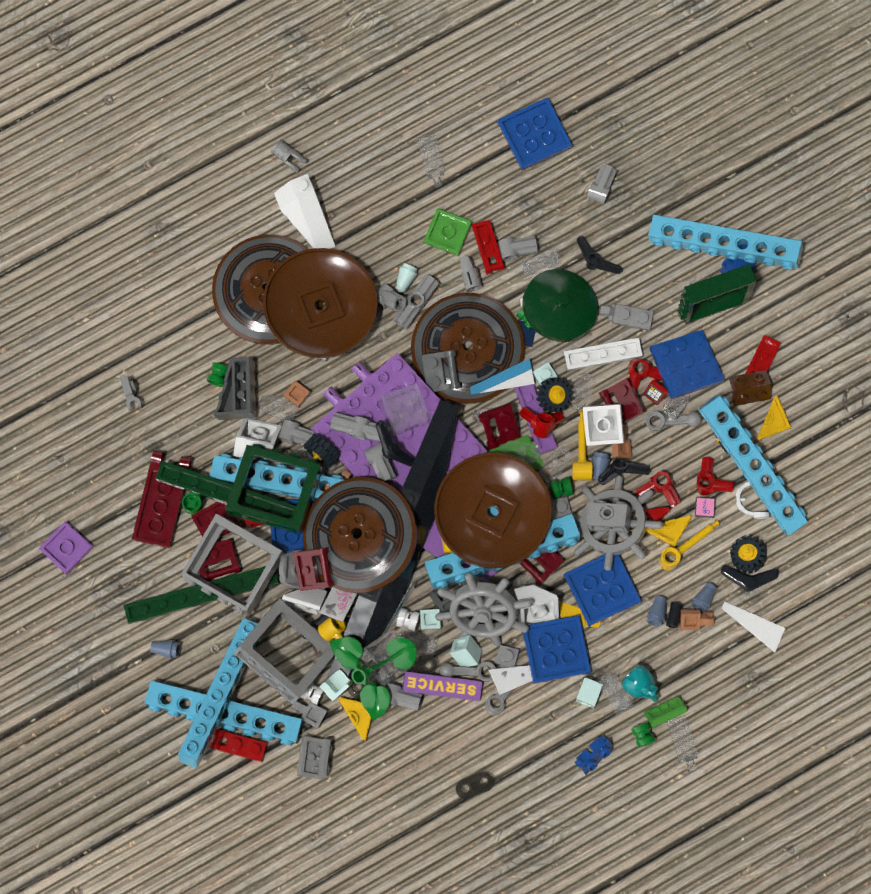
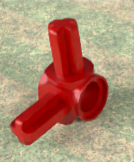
[627,358,663,391]
[519,407,564,438]
[696,457,734,496]
[636,471,681,507]

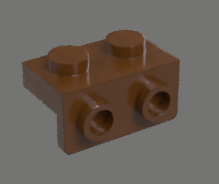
[729,370,771,406]

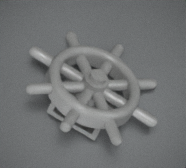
[574,475,663,571]
[435,573,532,647]

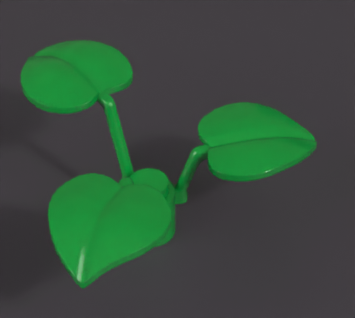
[330,637,417,720]

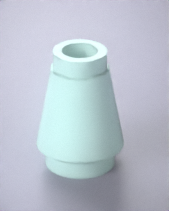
[395,263,417,293]

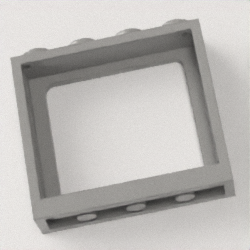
[181,514,285,614]
[233,598,334,704]

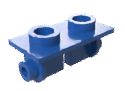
[574,735,614,775]

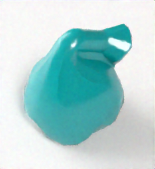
[620,664,659,702]

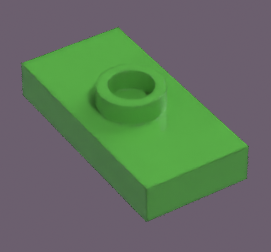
[644,696,688,728]

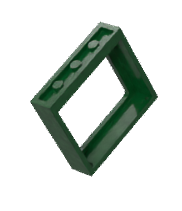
[677,264,756,325]
[225,444,322,535]

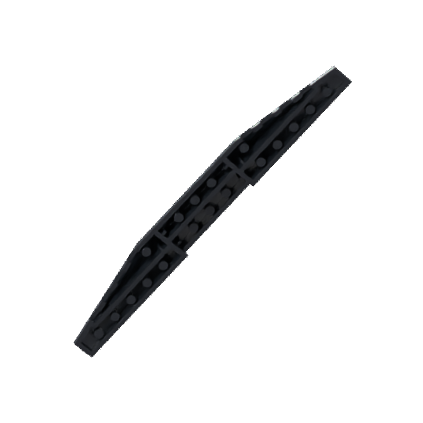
[326,400,458,695]

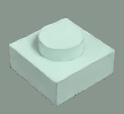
[532,362,558,385]
[420,609,441,631]

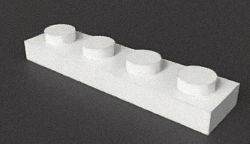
[564,338,643,371]

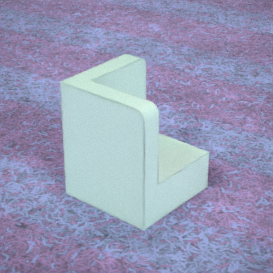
[450,635,482,667]
[320,669,353,701]
[576,678,603,708]

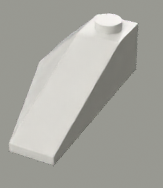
[274,174,336,249]

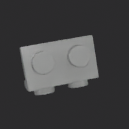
[297,736,332,779]

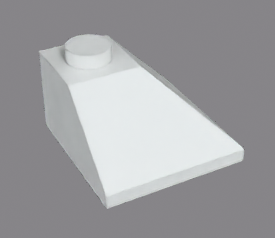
[583,404,624,446]
[233,418,282,459]
[514,585,559,625]
[282,588,328,616]

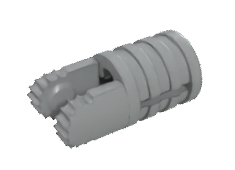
[271,139,307,173]
[460,255,482,292]

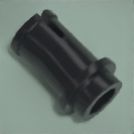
[665,602,683,628]

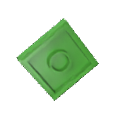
[423,208,472,256]

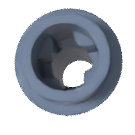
[591,452,610,480]
[692,583,717,612]
[646,596,667,626]
[150,640,181,659]

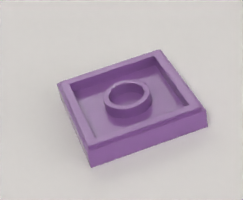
[38,521,94,575]

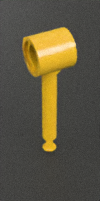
[572,410,592,481]
[659,520,720,571]
[318,617,371,681]

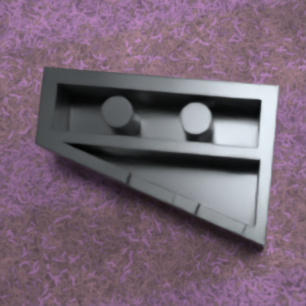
[213,357,256,420]

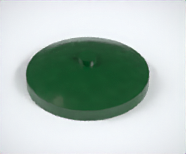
[522,269,598,342]

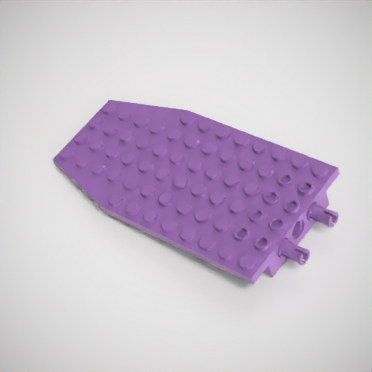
[311,353,499,581]

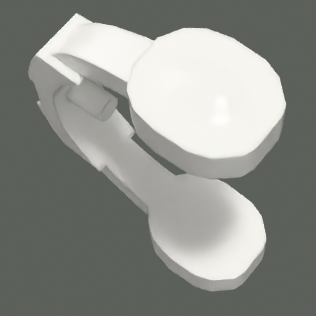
[736,477,769,520]

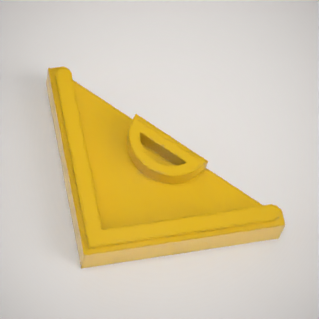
[757,396,791,441]
[645,515,692,548]
[339,697,372,741]

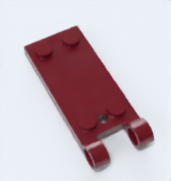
[132,450,192,549]

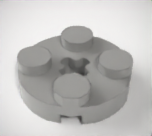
[279,550,303,589]

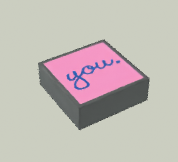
[695,497,715,518]

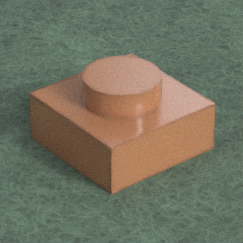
[283,381,310,408]

